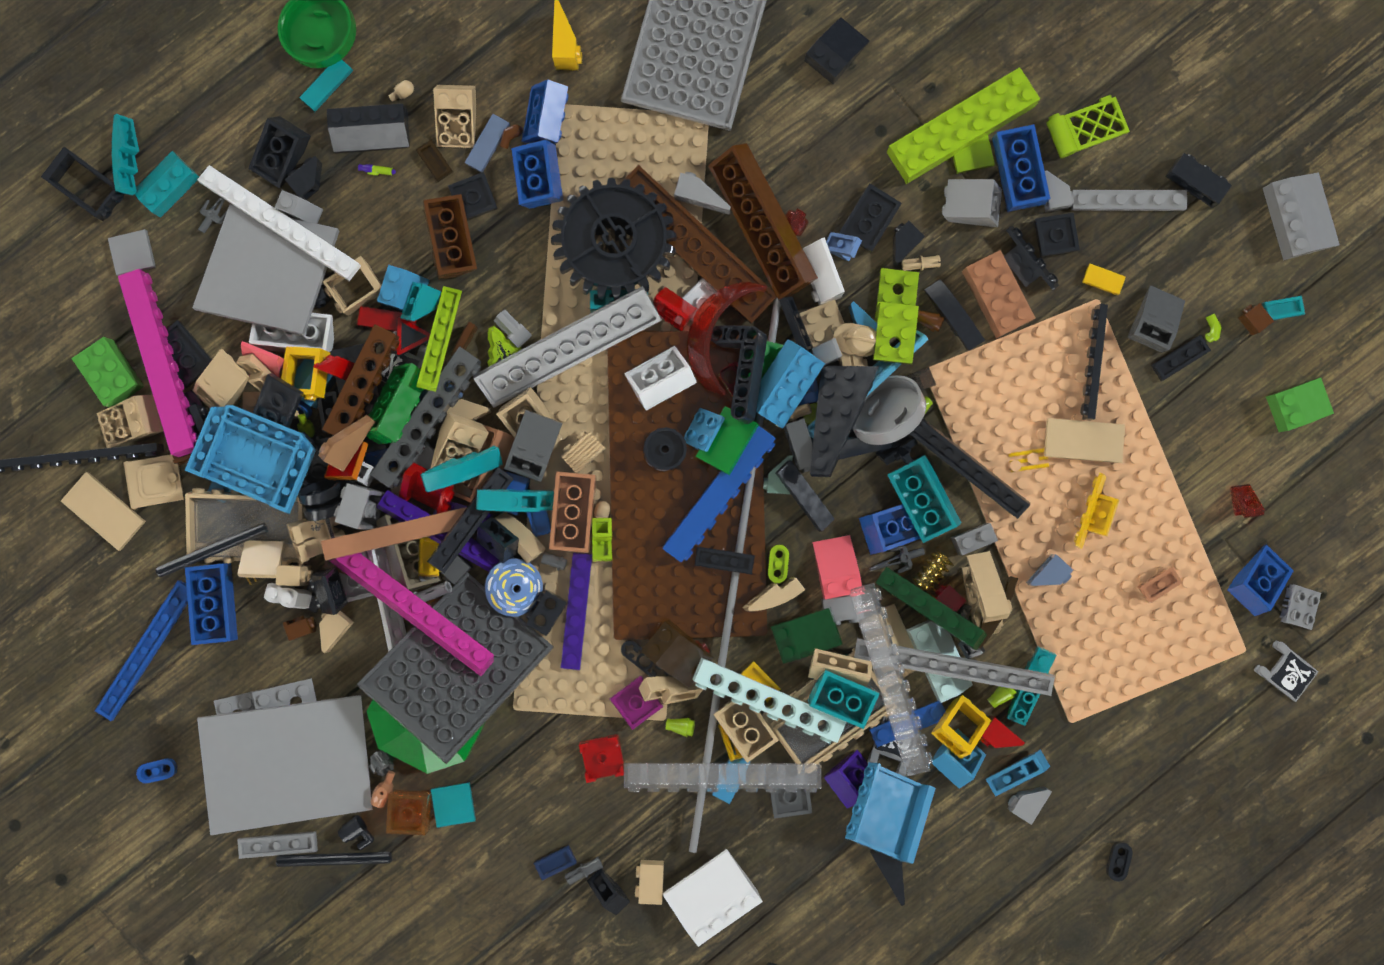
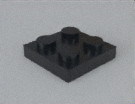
[448,172,498,221]
[1034,213,1080,257]

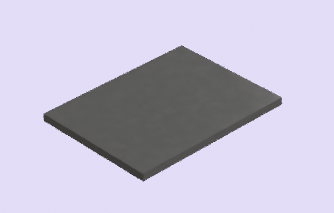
[357,572,554,764]

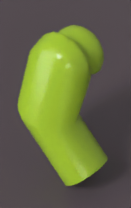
[1205,314,1221,343]

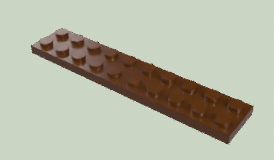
[619,164,777,324]

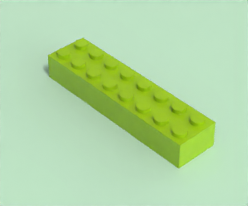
[887,67,1040,184]

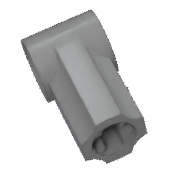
[494,310,532,348]

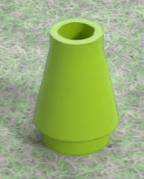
[987,686,1017,708]
[666,718,695,737]

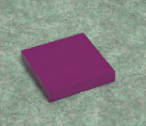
[610,675,664,730]

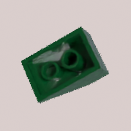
[771,607,843,664]

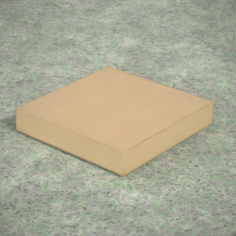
[237,540,285,578]

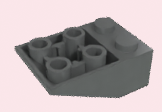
[1127,285,1185,353]
[504,410,562,482]

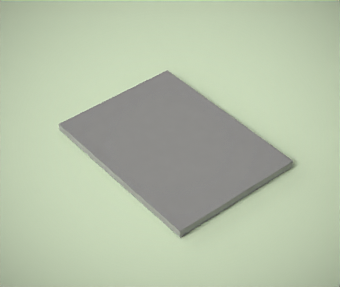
[621,0,767,131]
[197,695,373,835]

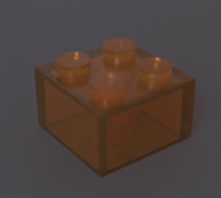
[386,790,432,835]

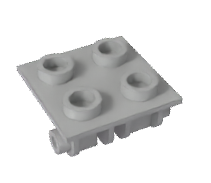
[1280,584,1321,630]

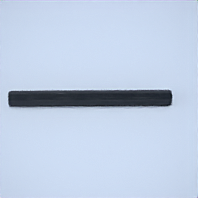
[155,523,268,577]
[276,852,392,867]

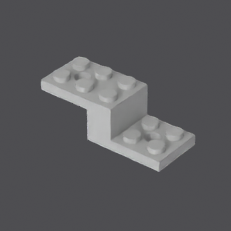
[214,678,317,715]

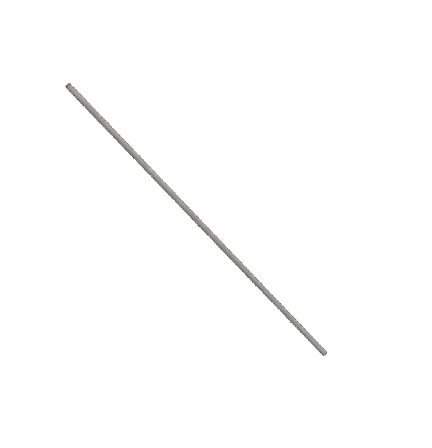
[689,297,781,853]

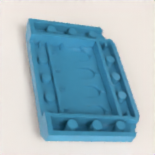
[185,405,316,514]

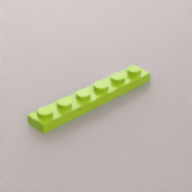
[417,286,462,392]

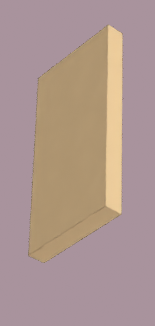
[1044,418,1125,463]
[61,472,146,551]

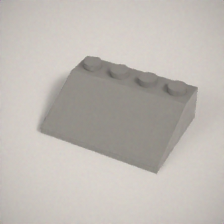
[1263,173,1340,261]

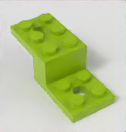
[873,268,919,365]

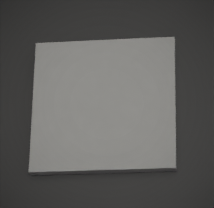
[192,204,339,336]

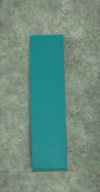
[112,114,139,195]
[421,446,503,492]

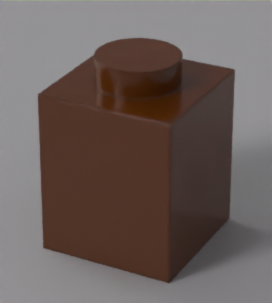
[1238,303,1274,335]

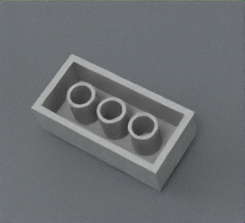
[334,483,385,529]

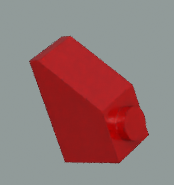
[980,715,1025,748]

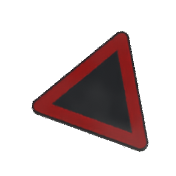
[396,316,431,357]

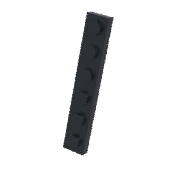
[1080,304,1108,421]
[427,467,513,573]

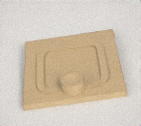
[123,455,185,510]

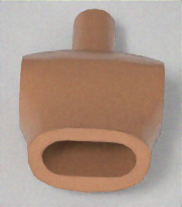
[370,771,395,808]

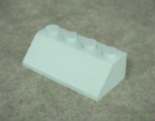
[906,620,973,703]

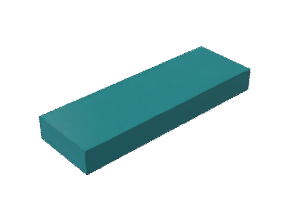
[299,60,353,112]

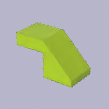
[592,518,612,561]

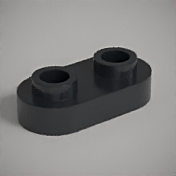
[1106,841,1133,882]

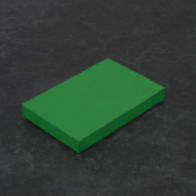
[696,406,759,476]

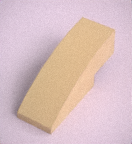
[495,511,546,564]
[743,577,805,611]
[639,676,703,705]

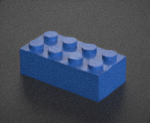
[992,125,1051,212]
[185,563,238,645]

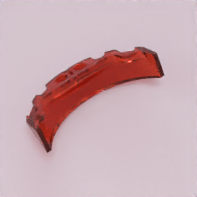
[687,282,767,397]

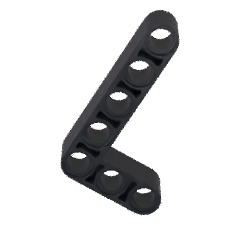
[709,326,767,424]

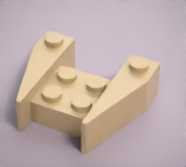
[961,551,1012,634]

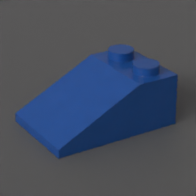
[859,504,921,555]
[1227,545,1294,616]

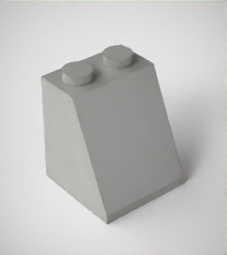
[942,179,1002,227]

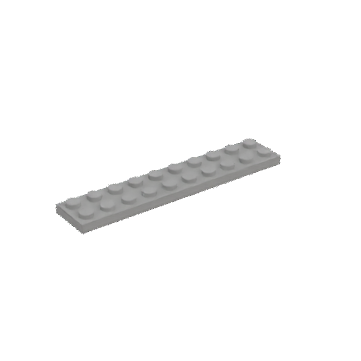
[473,286,662,408]

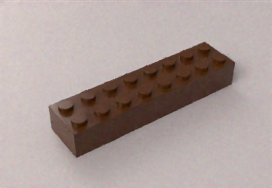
[708,143,818,300]

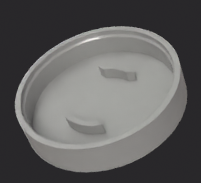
[852,375,926,445]

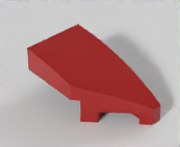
[313,355,354,380]

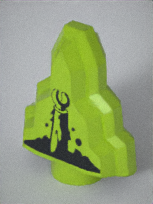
[487,326,522,367]

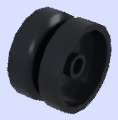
[643,427,687,472]
[298,479,342,521]

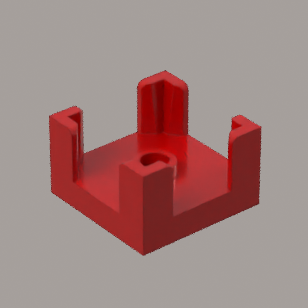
[579,734,626,783]

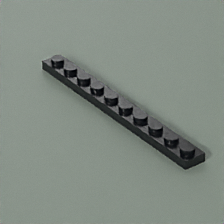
[0,443,164,473]

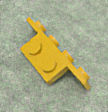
[1074,473,1119,549]

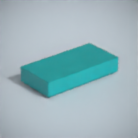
[1262,296,1305,320]

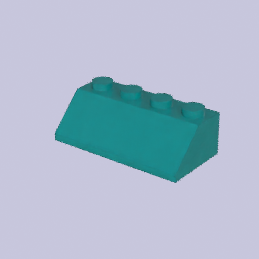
[888,455,962,543]

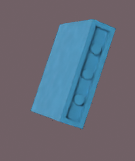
[845,762,936,864]

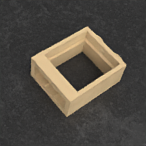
[323,256,382,316]

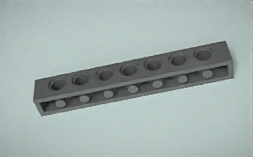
[370,346,481,488]

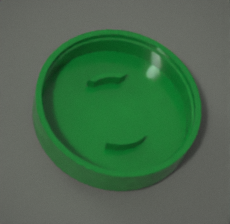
[278,0,356,68]

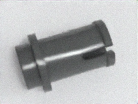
[541,552,567,571]

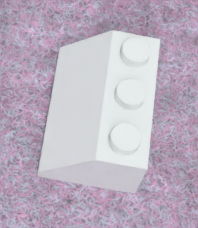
[803,238,845,305]
[624,346,697,411]

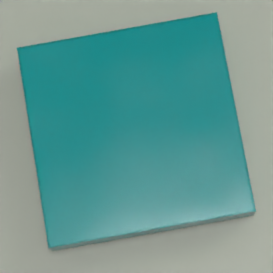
[431,782,476,828]

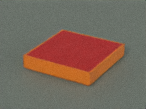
[325,441,368,480]

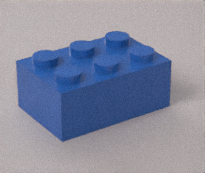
[511,140,563,209]

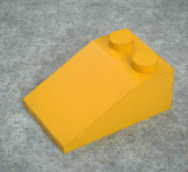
[552,0,582,70]

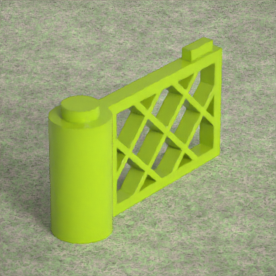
[1046,95,1130,158]

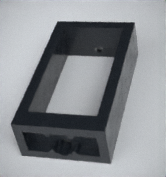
[41,147,125,222]

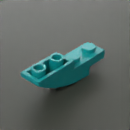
[476,489,554,512]
[1007,646,1057,726]

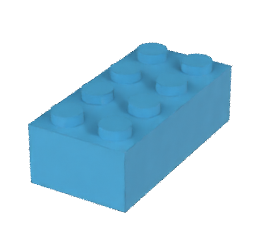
[756,339,825,429]

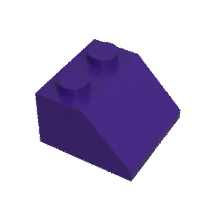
[824,750,868,809]

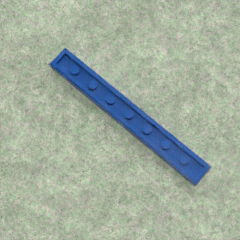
[95,580,188,721]

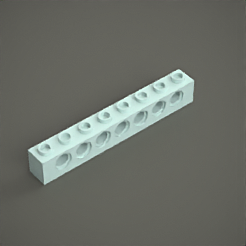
[692,657,846,744]

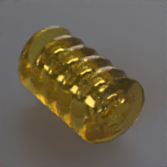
[912,550,954,593]

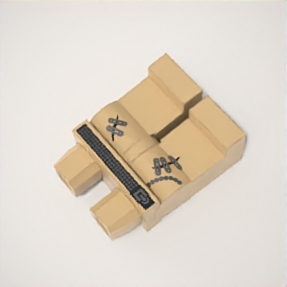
[286,516,345,563]

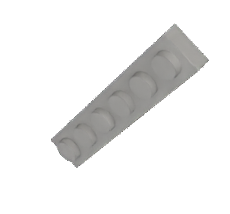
[1071,190,1187,211]

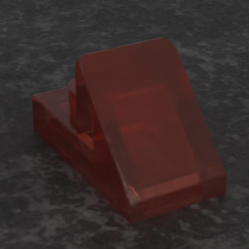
[1230,484,1265,518]

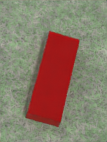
[357,306,417,331]

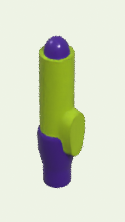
[358,164,396,176]

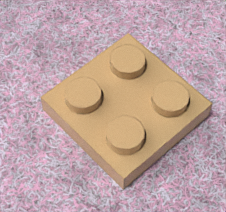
[799,300,845,348]

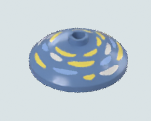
[485,558,543,617]

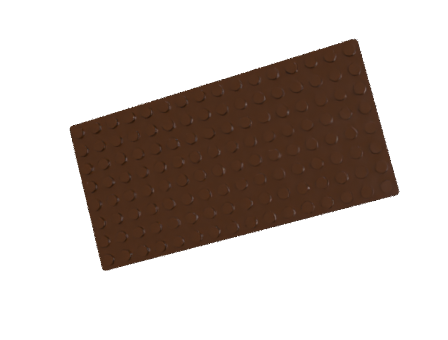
[607,331,767,640]

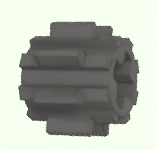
[369,750,395,776]

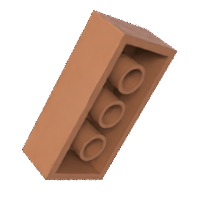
[962,250,1035,339]
[549,472,597,553]

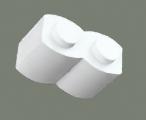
[264,583,312,609]

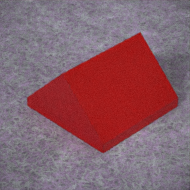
[653,287,697,331]

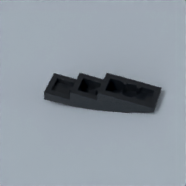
[924,279,985,351]

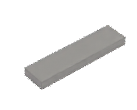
[237,831,318,859]

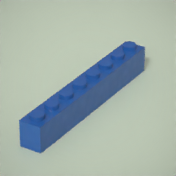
[662,426,776,562]

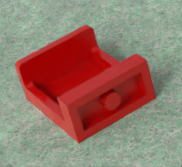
[399,463,454,514]

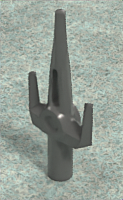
[198,197,227,234]
[869,545,925,573]

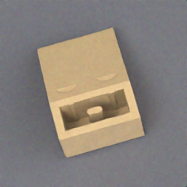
[433,85,476,148]
[193,349,249,408]
[97,395,163,448]
[430,412,489,483]

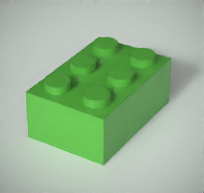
[71,337,145,407]

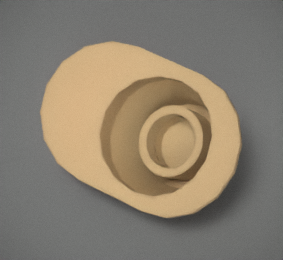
[834,323,876,357]

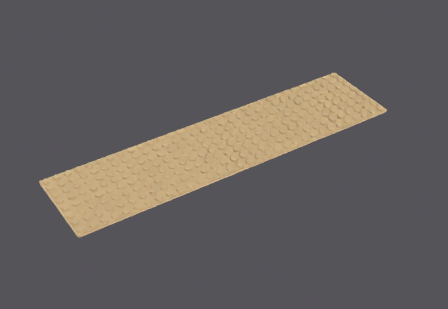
[513,104,709,721]

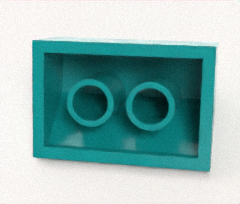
[135,151,199,218]
[807,670,880,729]

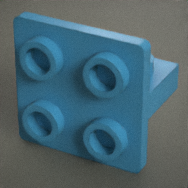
[684,408,725,452]

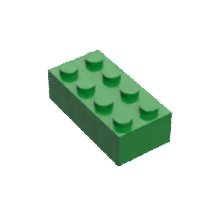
[366,363,425,444]

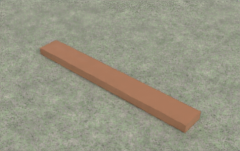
[321,507,467,561]

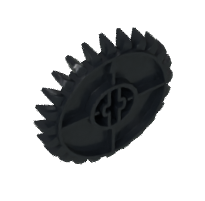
[551,178,677,301]

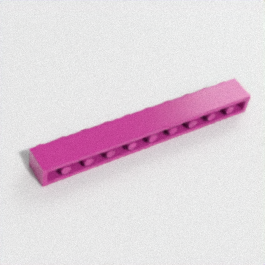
[118,269,199,457]
[329,553,494,676]

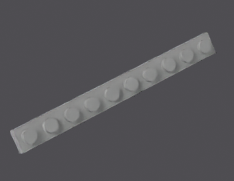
[854,638,1055,696]

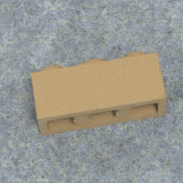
[808,649,873,687]

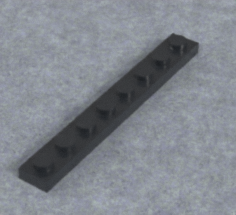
[909,418,1030,519]

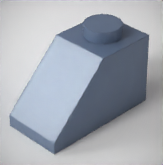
[1026,554,1073,586]

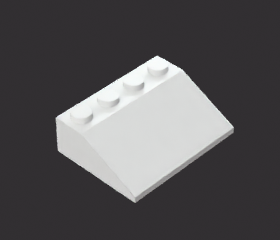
[662,849,763,947]

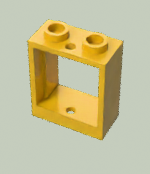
[281,346,330,401]
[931,695,991,759]

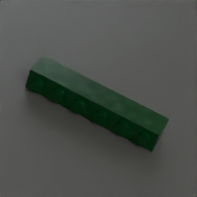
[875,567,987,651]

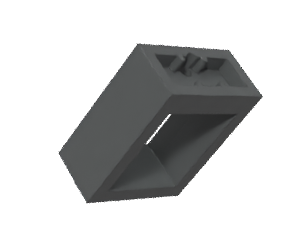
[783,419,813,473]

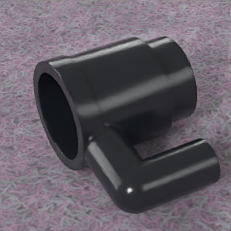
[338,815,374,850]

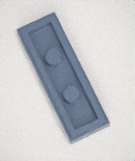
[465,114,510,173]

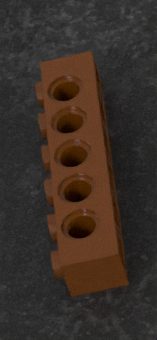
[322,324,400,435]

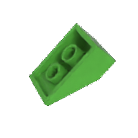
[1266,378,1334,432]

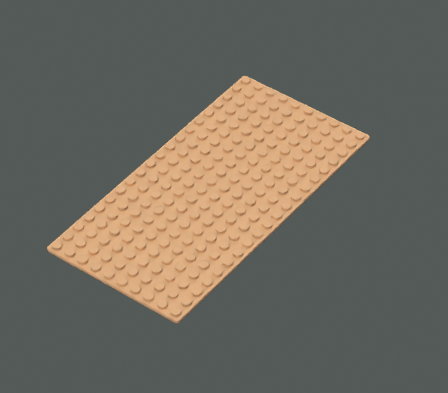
[924,299,1246,723]

